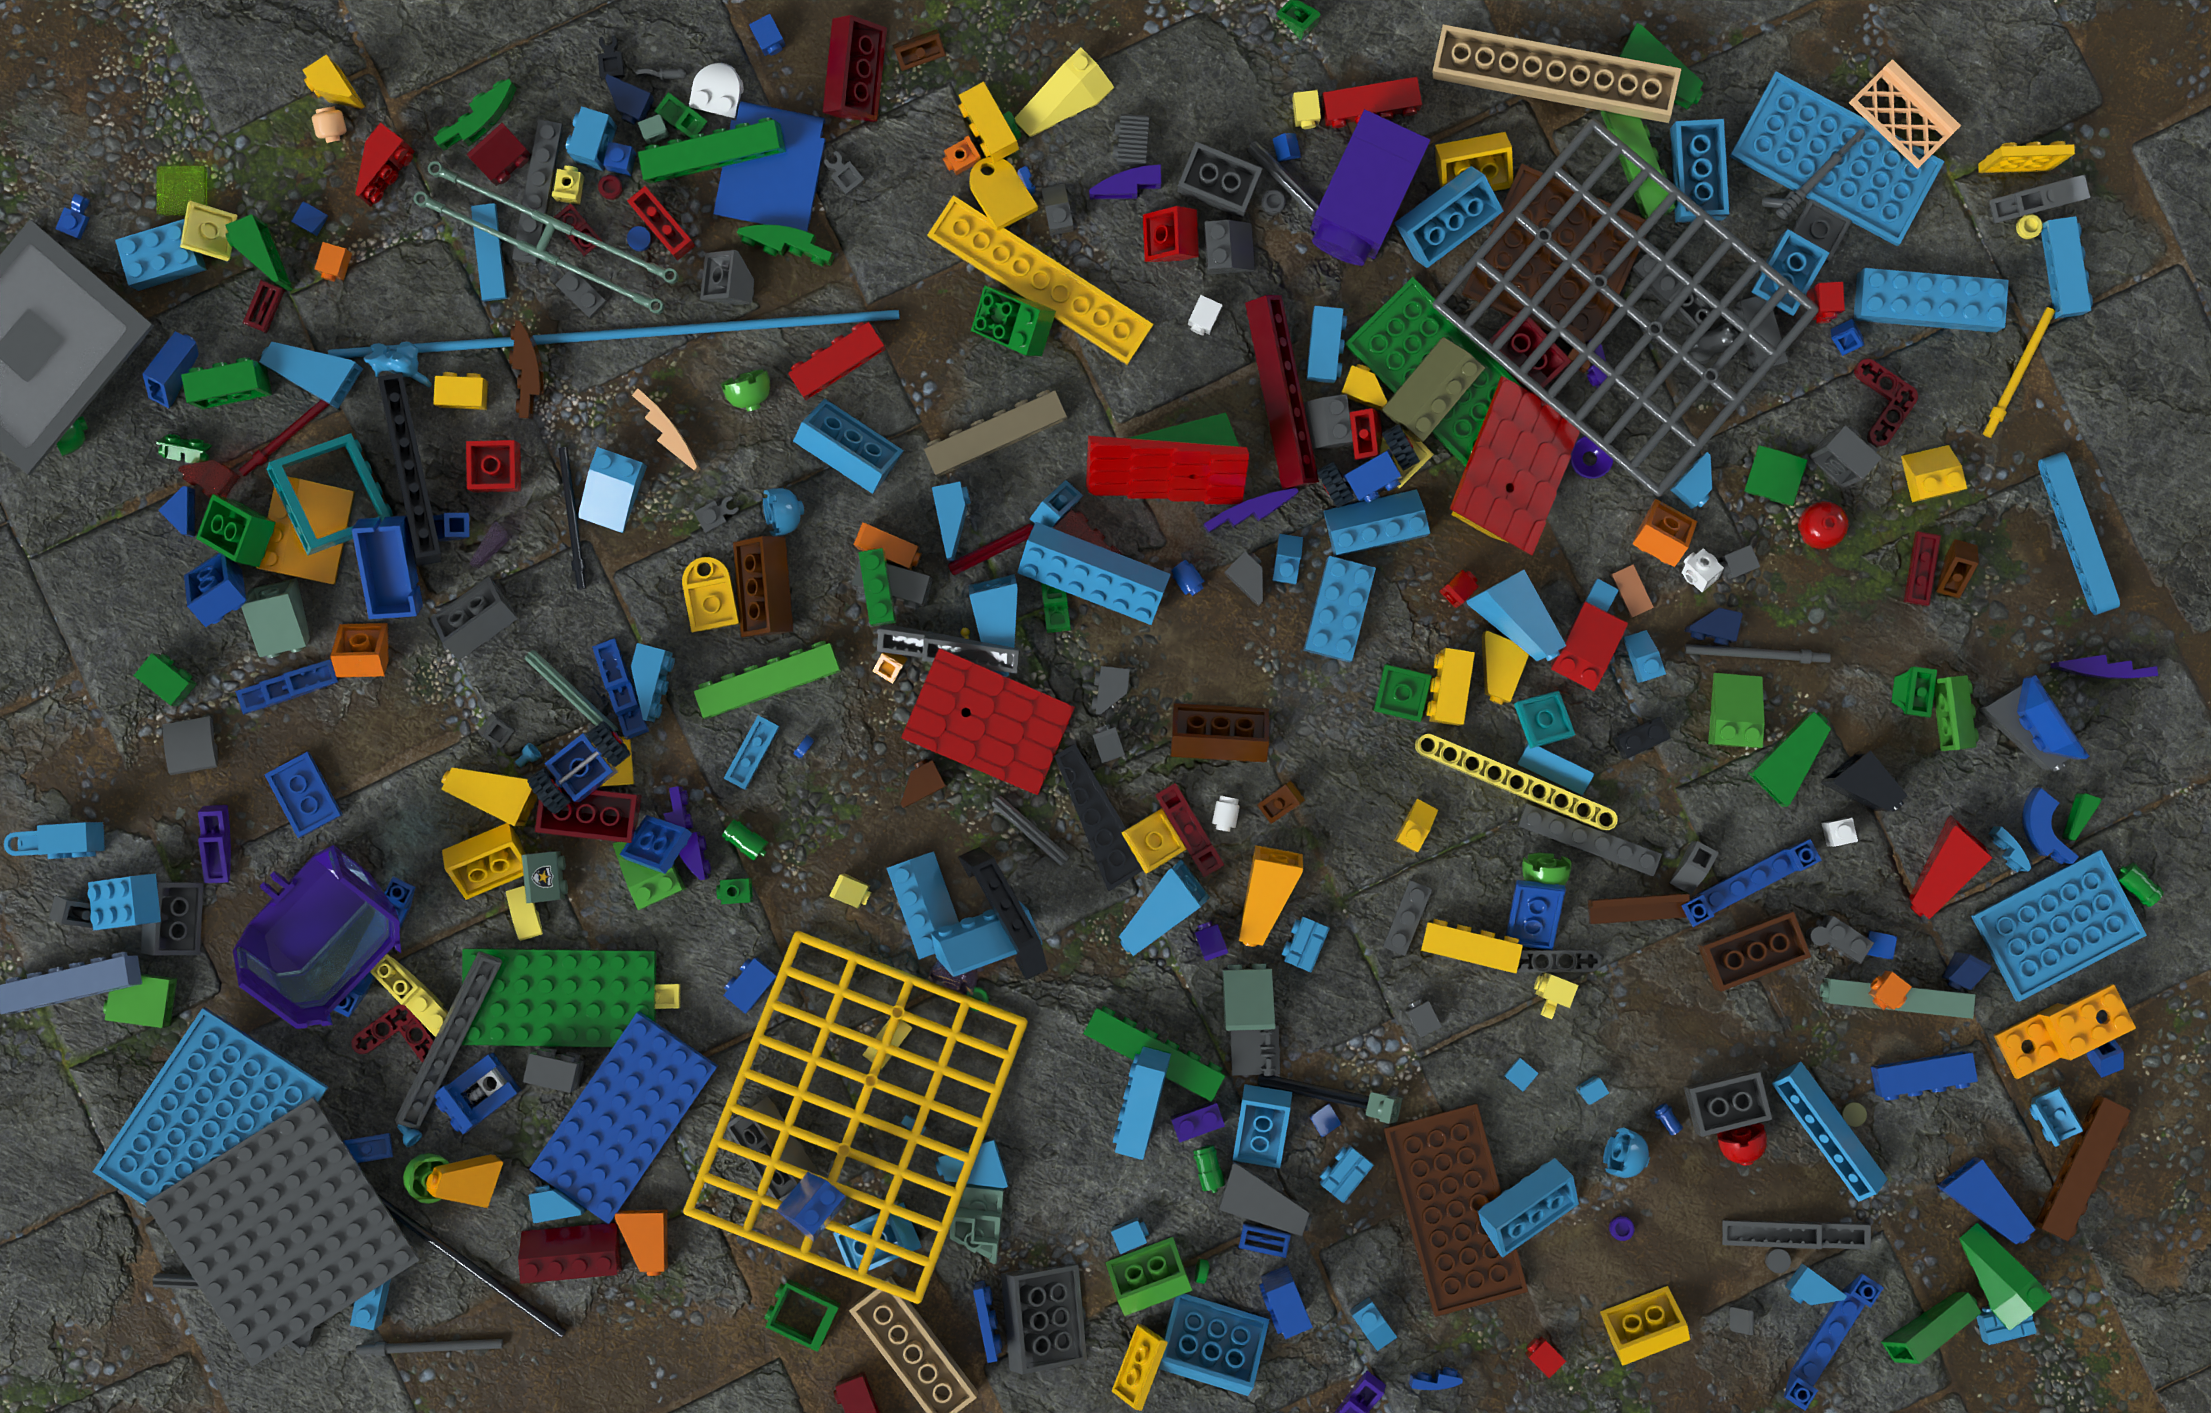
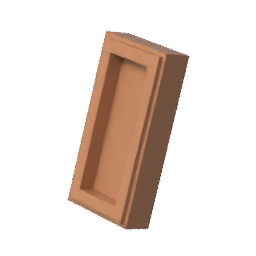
[1611,564,1654,618]

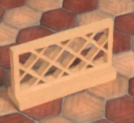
[1849,59,1961,169]

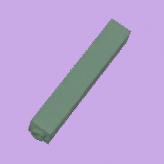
[1820,978,1975,1019]

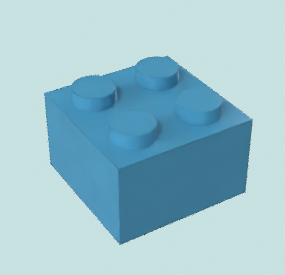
[566,106,617,171]

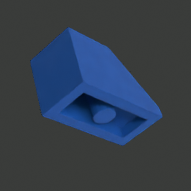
[2086,1017,2124,1078]

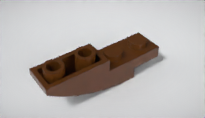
[509,320,544,419]

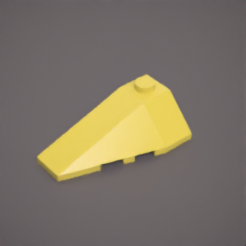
[1015,47,1114,137]

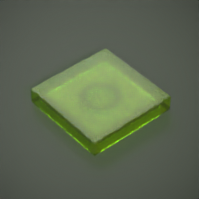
[157,166,207,215]

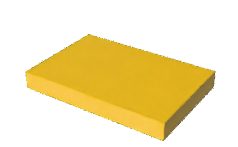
[1112,1324,1168,1411]

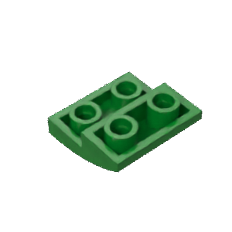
[1744,446,1808,506]

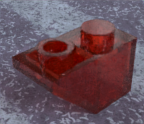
[178,460,240,498]

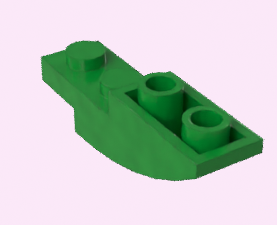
[433,79,517,151]
[737,225,835,267]

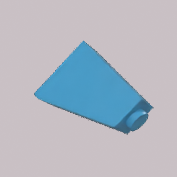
[935,1137,1009,1188]

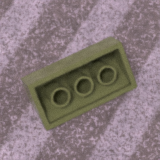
[1381,337,1485,442]

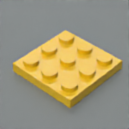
[1978,141,2075,173]

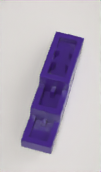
[1203,488,1299,534]
[2050,655,2158,679]

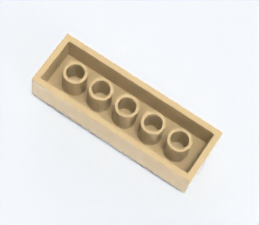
[849,1276,978,1413]

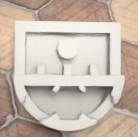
[689,63,744,118]

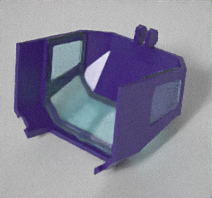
[233,845,401,1029]

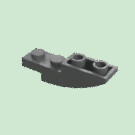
[1988,175,2090,224]
[1632,253,1719,330]

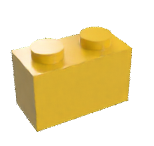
[434,372,488,410]

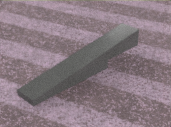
[877,624,1020,673]
[1722,1220,1871,1250]

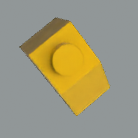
[1340,364,1387,411]
[1394,799,1438,852]

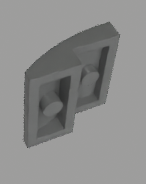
[163,716,218,775]

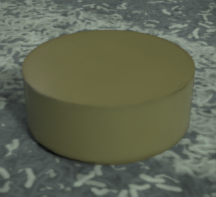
[1840,1102,1867,1127]

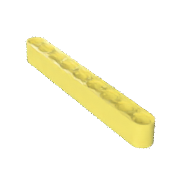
[1415,734,1618,830]

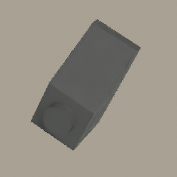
[1041,184,1074,236]
[1224,551,1263,606]
[49,895,107,930]

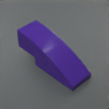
[1089,164,1161,200]
[198,805,231,883]
[1334,1371,1386,1413]

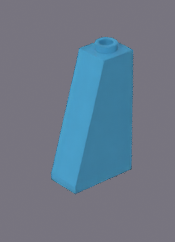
[259,342,363,409]

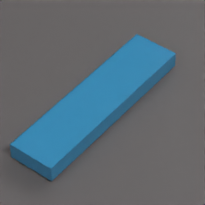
[471,203,507,301]

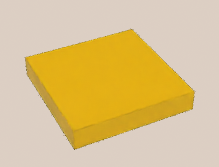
[1122,808,1186,874]

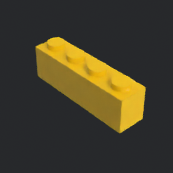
[1421,919,1523,973]

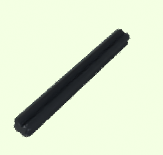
[1257,1074,1369,1109]

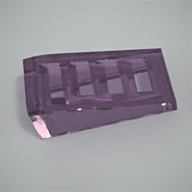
[470,520,513,569]

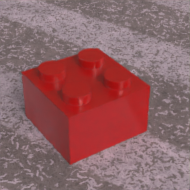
[466,440,521,493]

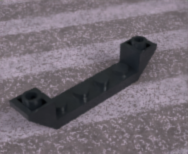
[958,847,1048,980]

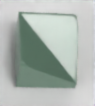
[638,115,670,145]

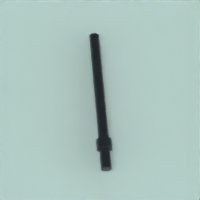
[558,447,587,590]

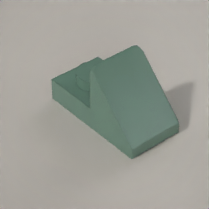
[1366,1092,1403,1124]

